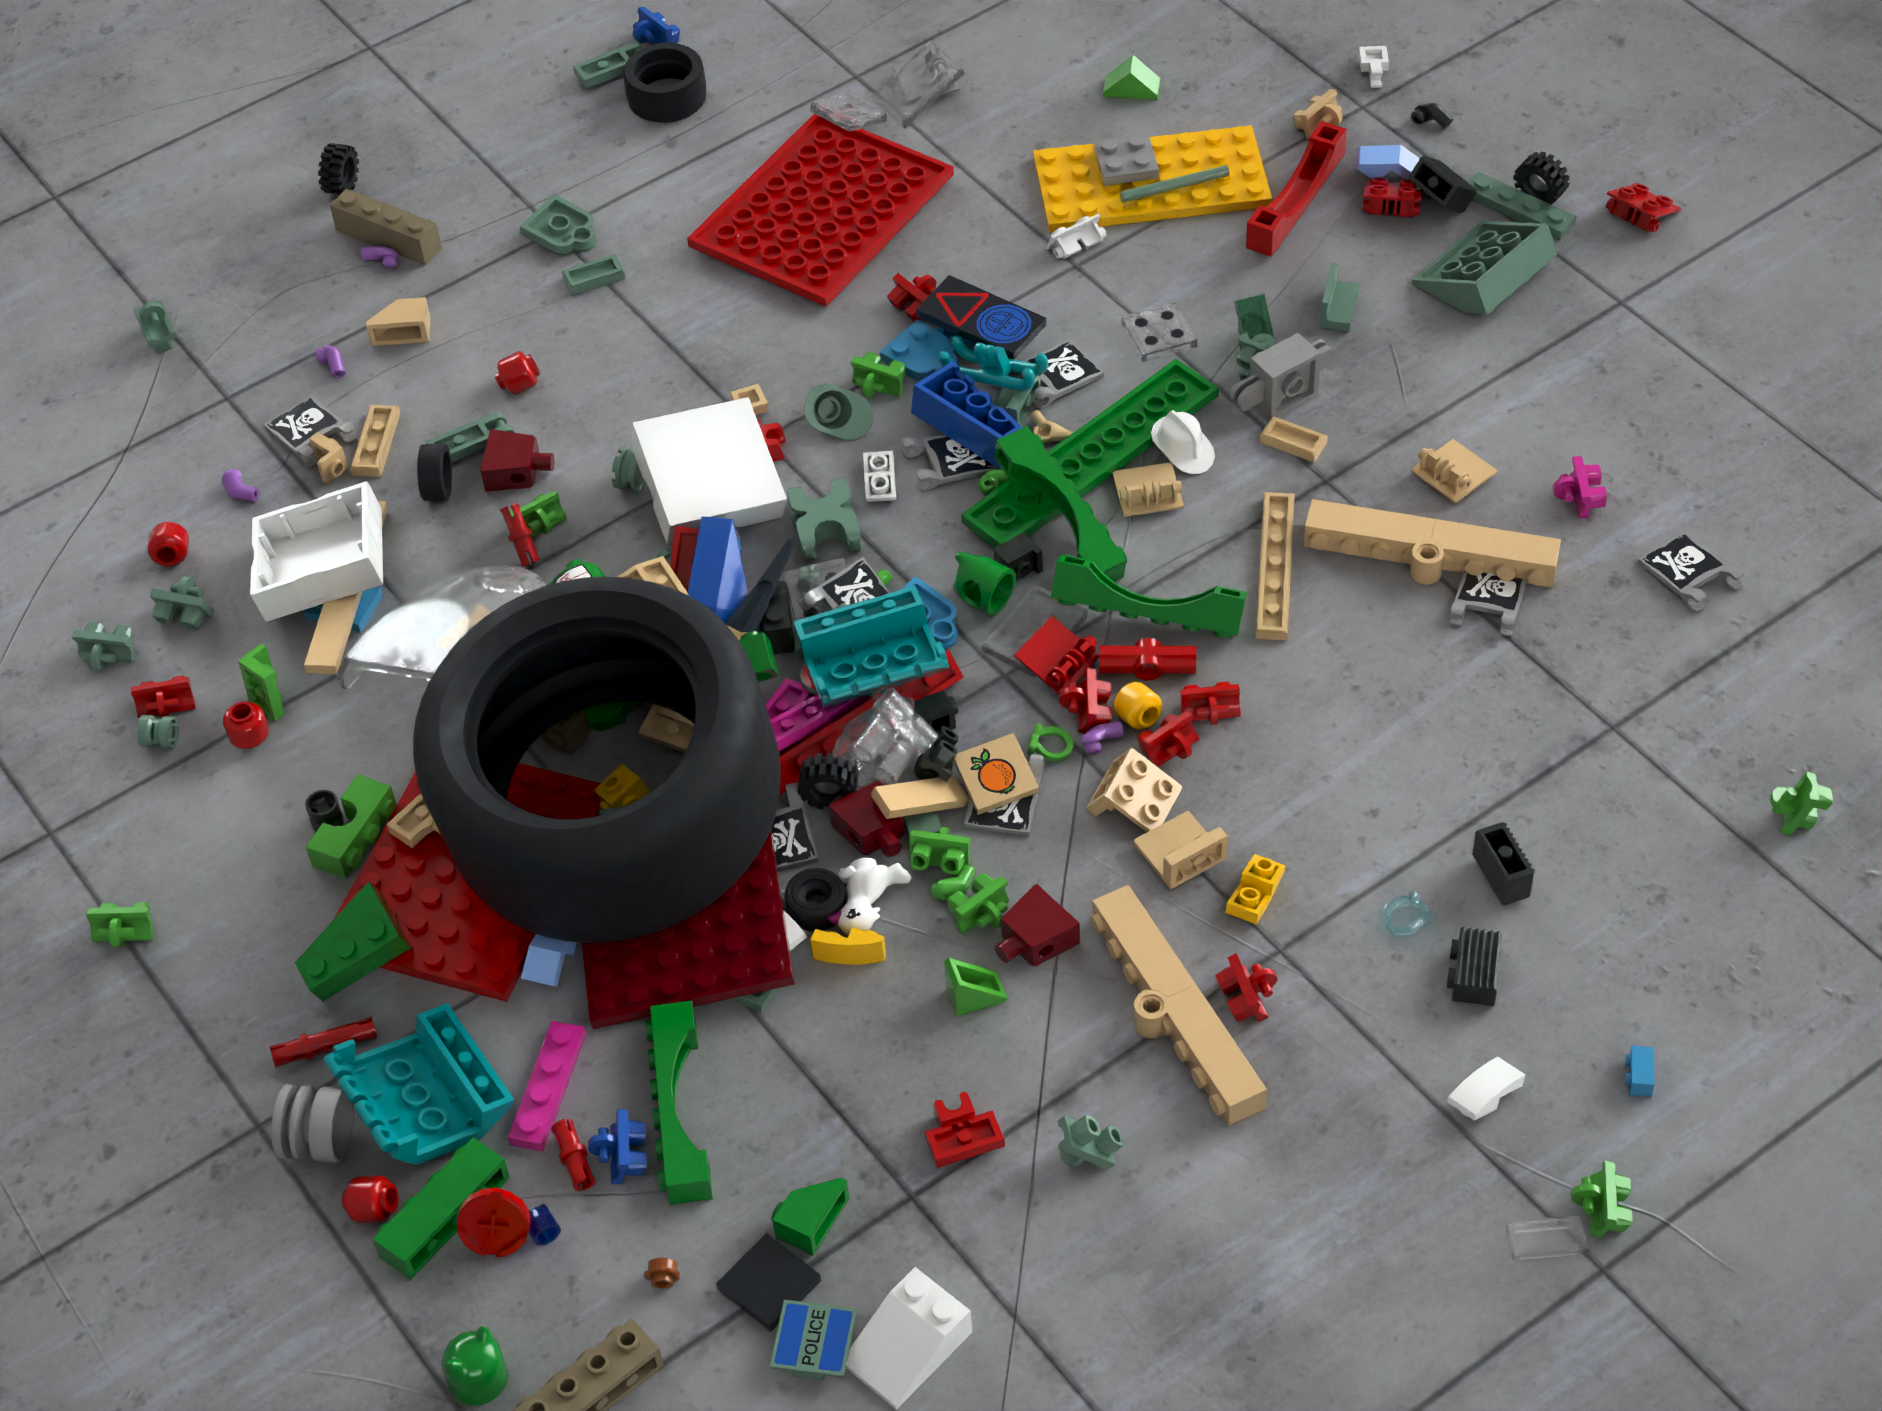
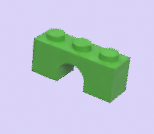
[306,774,397,879]

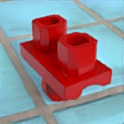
[887,273,937,322]
[1059,668,1112,734]
[131,675,196,719]
[1180,681,1241,725]
[1137,711,1200,767]
[1215,953,1278,1022]

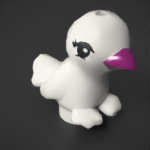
[827,858,911,935]

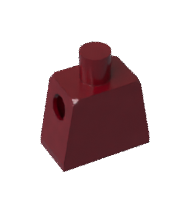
[480,429,554,492]
[828,778,904,858]
[995,884,1080,966]

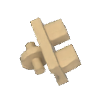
[1293,89,1342,139]

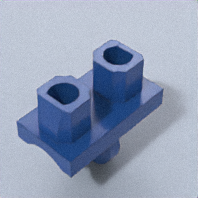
[633,7,680,45]
[588,1109,647,1184]

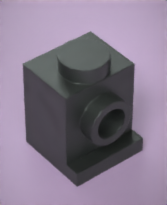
[993,532,1043,580]
[906,690,958,742]

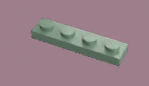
[1468,172,1576,240]

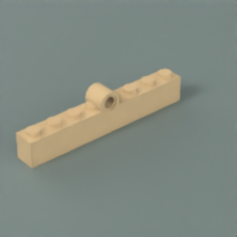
[1304,499,1561,588]
[1090,884,1267,1126]

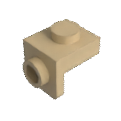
[309,432,348,484]

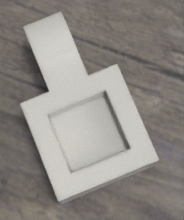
[1359,46,1389,88]

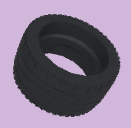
[624,42,706,123]

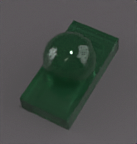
[1234,294,1276,344]

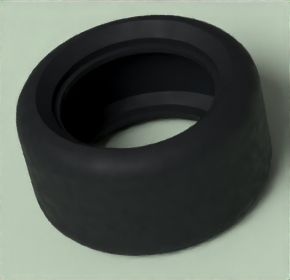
[413,576,781,943]

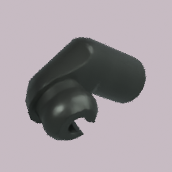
[1411,102,1454,129]

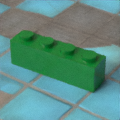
[373,1137,510,1280]

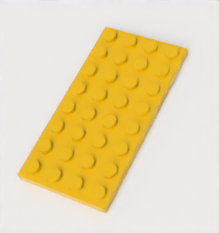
[1033,125,1272,233]

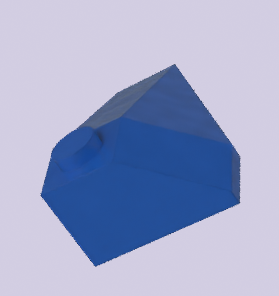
[688,516,748,624]

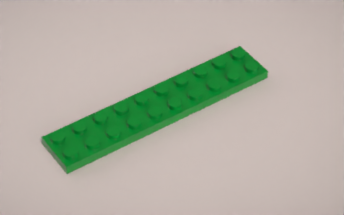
[961,359,1219,547]

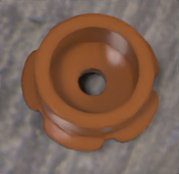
[644,1258,680,1289]

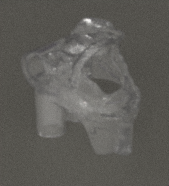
[832,688,938,788]

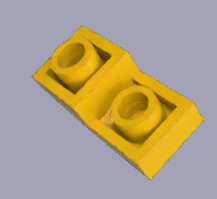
[1225,854,1286,925]
[810,927,886,965]

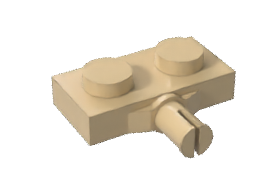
[386,794,440,848]

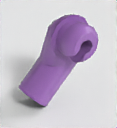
[361,245,399,268]
[315,345,346,378]
[222,469,259,502]

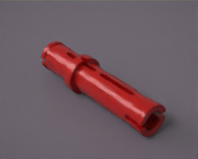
[269,1016,378,1068]

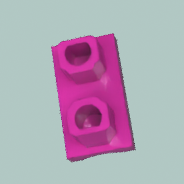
[1553,456,1607,518]

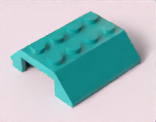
[793,586,949,708]
[323,1003,514,1165]

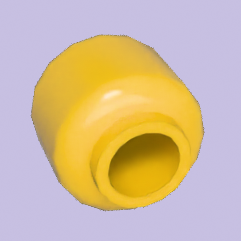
[1114,682,1162,730]

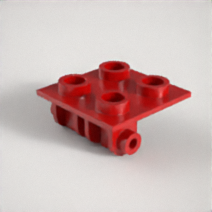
[1362,177,1422,218]
[1606,183,1681,233]
[1014,616,1100,695]

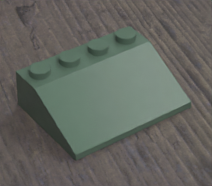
[1412,221,1558,316]

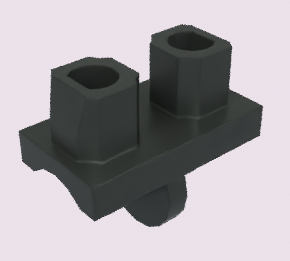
[914,726,959,782]

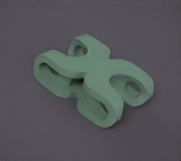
[787,478,862,561]

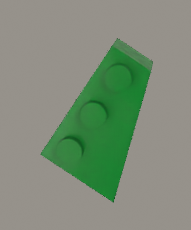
[295,881,411,1001]

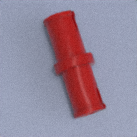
[500,503,540,567]
[551,1119,596,1191]

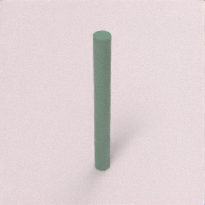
[1120,165,1230,203]

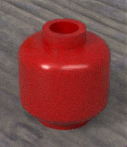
[494,351,540,395]
[147,522,189,567]
[223,701,269,749]
[342,1175,399,1223]

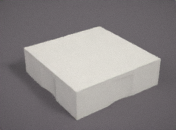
[630,397,787,544]
[250,481,383,622]

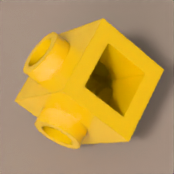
[593,764,650,810]

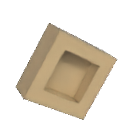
[730,384,769,415]

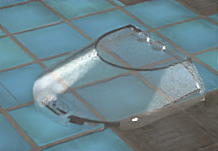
[335,565,547,689]

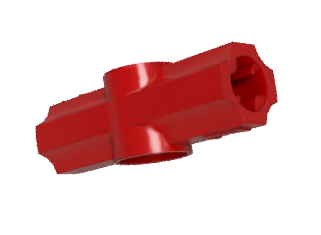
[1100,638,1197,681]

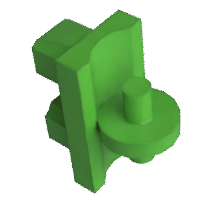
[850,352,906,399]
[510,491,567,537]
[1769,772,1833,836]
[909,827,971,875]
[947,873,1009,935]
[86,902,154,948]
[1571,1161,1633,1238]

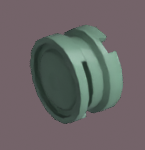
[612,447,646,492]

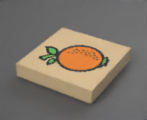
[953,733,1039,815]

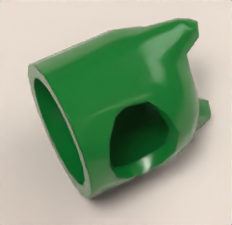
[953,552,1016,615]
[441,1326,508,1405]

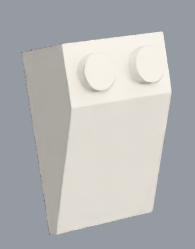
[846,1267,972,1410]

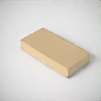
[1259,416,1328,463]

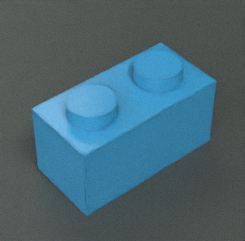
[1625,1045,1655,1097]

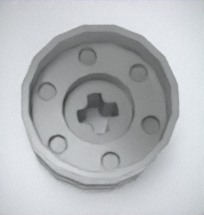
[271,1083,354,1163]

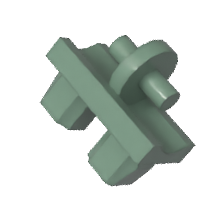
[134,300,177,353]
[1236,333,1275,381]
[149,576,214,630]
[72,621,136,671]
[1057,1115,1123,1169]

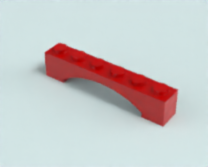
[1246,121,1347,257]

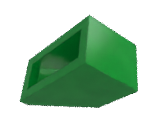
[771,1177,850,1256]

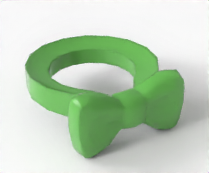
[1027,723,1073,762]

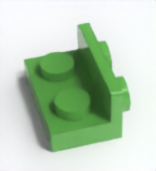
[238,644,285,722]

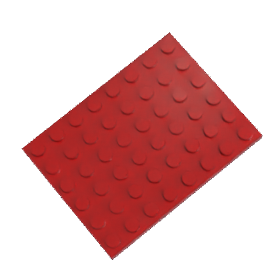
[687,111,954,307]
[333,763,601,1002]

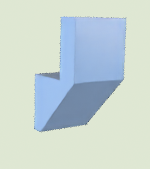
[1355,145,1420,179]
[521,934,577,987]

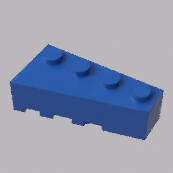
[911,361,1022,469]

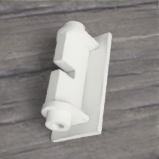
[1046,214,1107,259]

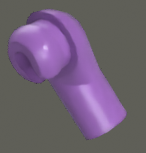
[1081,721,1123,754]

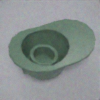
[804,384,874,440]

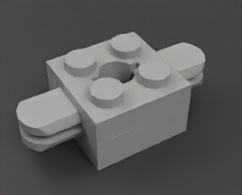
[1229,333,1335,420]

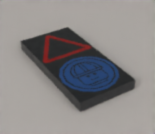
[916,275,1046,359]

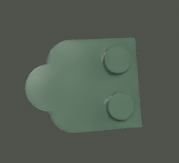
[520,194,596,254]

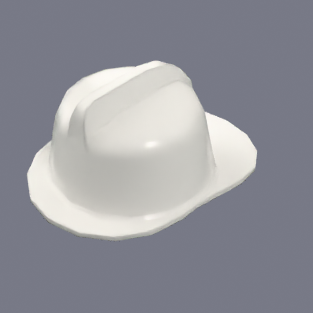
[1151,410,1215,474]

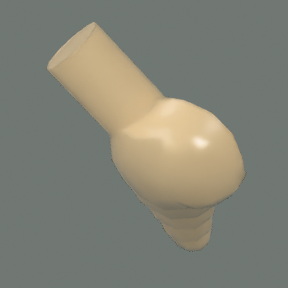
[1030,410,1073,444]

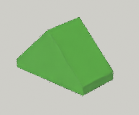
[1103,55,1160,100]
[944,957,1008,1016]

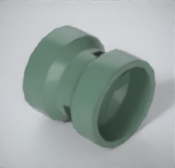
[137,715,179,748]

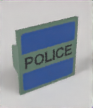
[769,1299,857,1380]

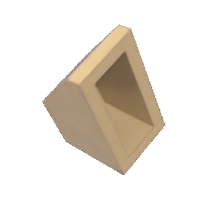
[366,297,431,346]

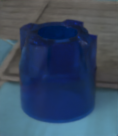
[528,1204,561,1245]

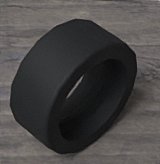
[417,444,452,501]

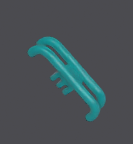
[938,336,1049,391]

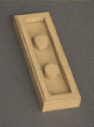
[350,405,400,477]
[871,775,970,819]

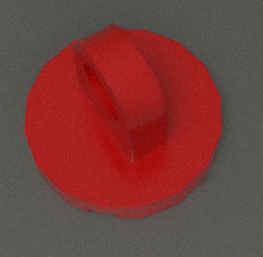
[457,1187,531,1257]

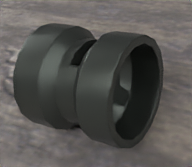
[305,790,344,832]

